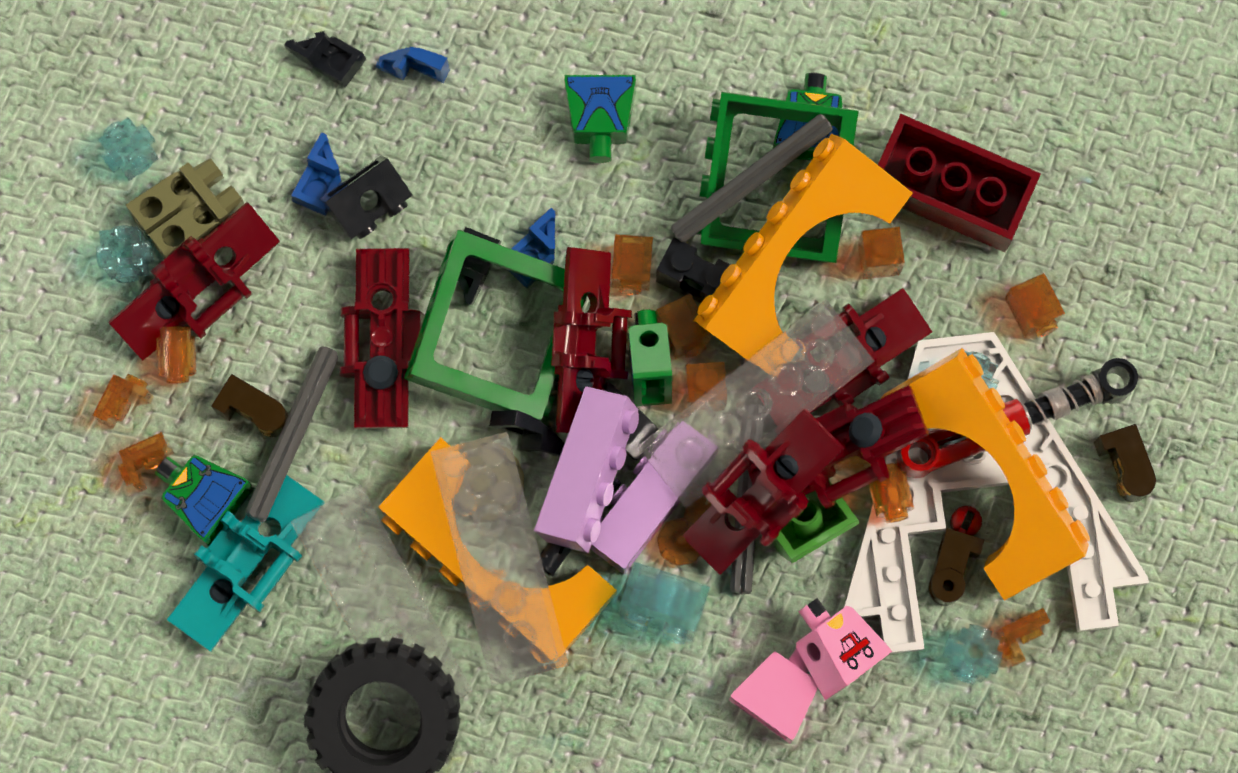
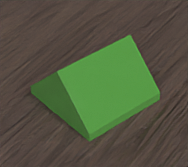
[772,480,859,563]

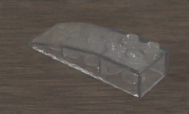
[637,299,874,508]
[431,432,569,686]
[291,483,473,730]

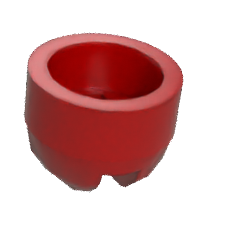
[950,506,982,536]

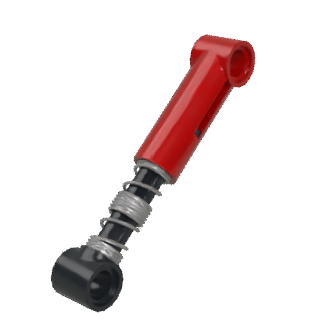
[897,358,1138,479]

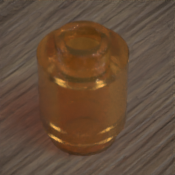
[156,326,197,383]
[869,463,915,523]

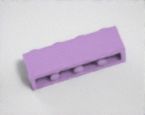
[534,386,639,553]
[590,419,718,575]

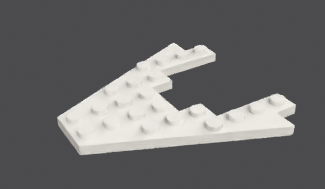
[844,332,1149,655]

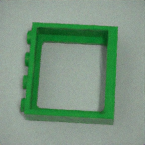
[696,91,859,263]
[404,230,587,421]

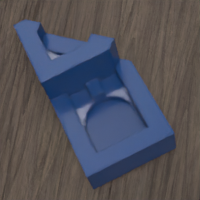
[375,47,450,83]
[291,132,342,216]
[508,208,555,288]

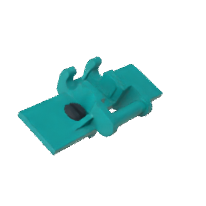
[167,475,324,652]

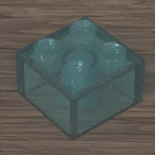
[619,562,710,645]

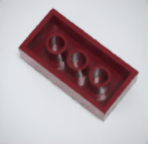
[878,114,1041,253]

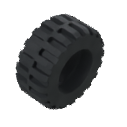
[304,637,461,773]

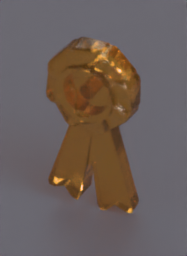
[657,481,712,567]

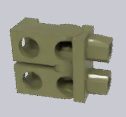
[126,158,244,259]

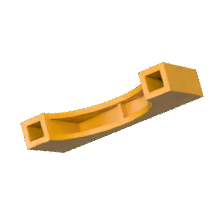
[694,134,913,380]
[880,348,1090,601]
[378,437,617,664]

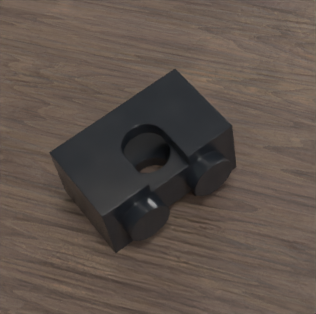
[320,156,413,239]
[656,237,731,303]

